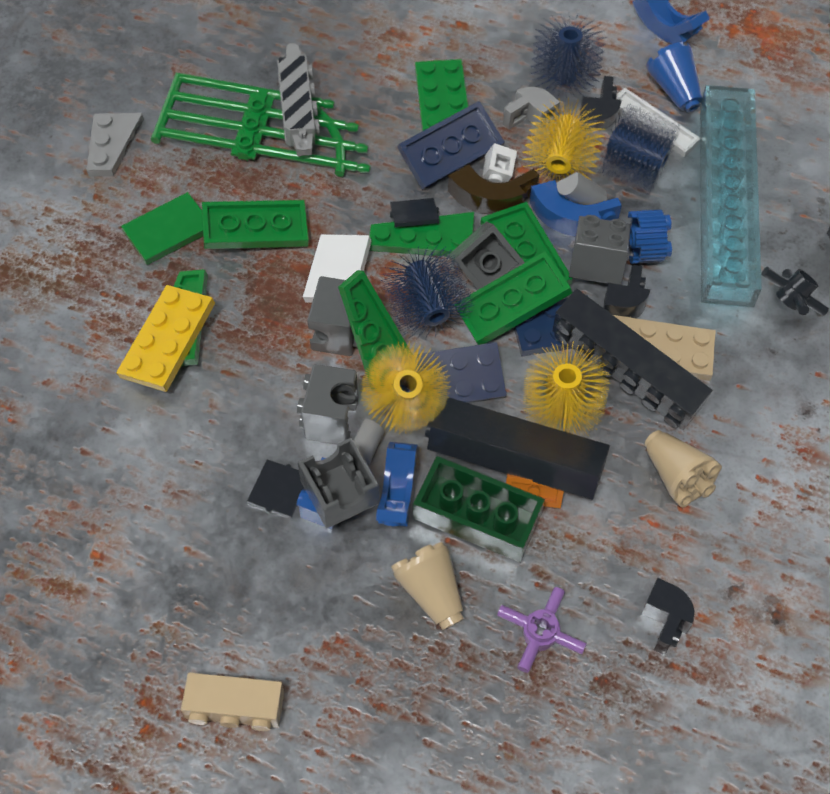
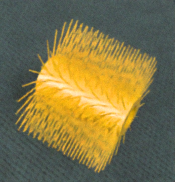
[522,98,606,183]
[360,341,451,434]
[523,341,610,436]

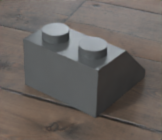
[448,221,525,290]

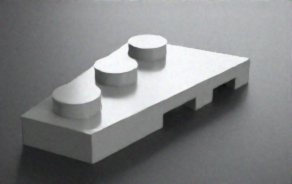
[87,113,144,177]

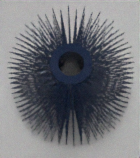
[531,12,607,100]
[597,103,680,194]
[380,245,474,340]

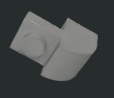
[503,87,560,130]

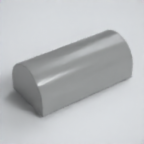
[556,172,607,205]
[354,418,384,466]

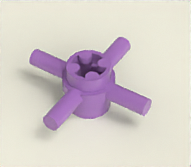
[497,587,587,673]

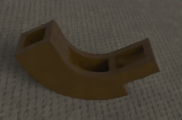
[448,165,539,215]

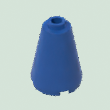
[646,42,703,112]

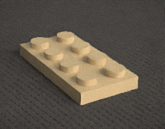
[613,315,716,381]

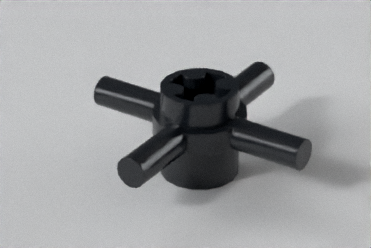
[761,267,829,316]

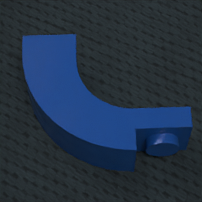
[632,0,710,43]
[530,180,622,237]
[376,442,418,526]

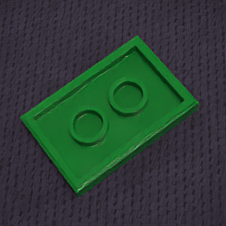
[121,192,203,265]

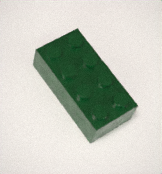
[413,456,545,563]

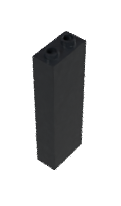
[425,397,610,500]

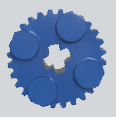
[628,209,672,264]

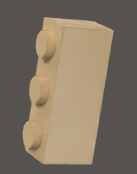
[181,673,284,731]

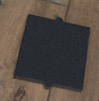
[390,198,439,227]
[247,459,305,519]

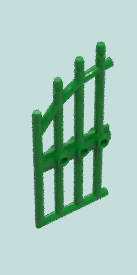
[150,72,371,177]

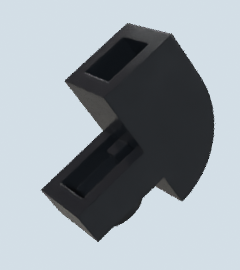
[580,76,622,131]
[603,265,651,318]
[642,578,695,655]

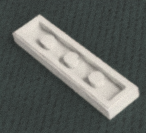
[616,88,701,157]

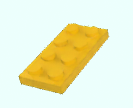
[116,285,215,392]

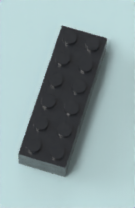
[552,288,713,430]

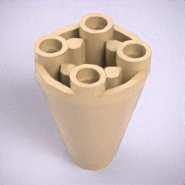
[645,430,722,508]
[391,542,464,630]

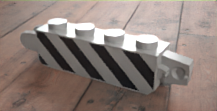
[277,43,320,156]

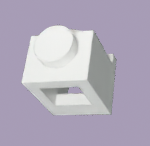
[482,143,517,183]

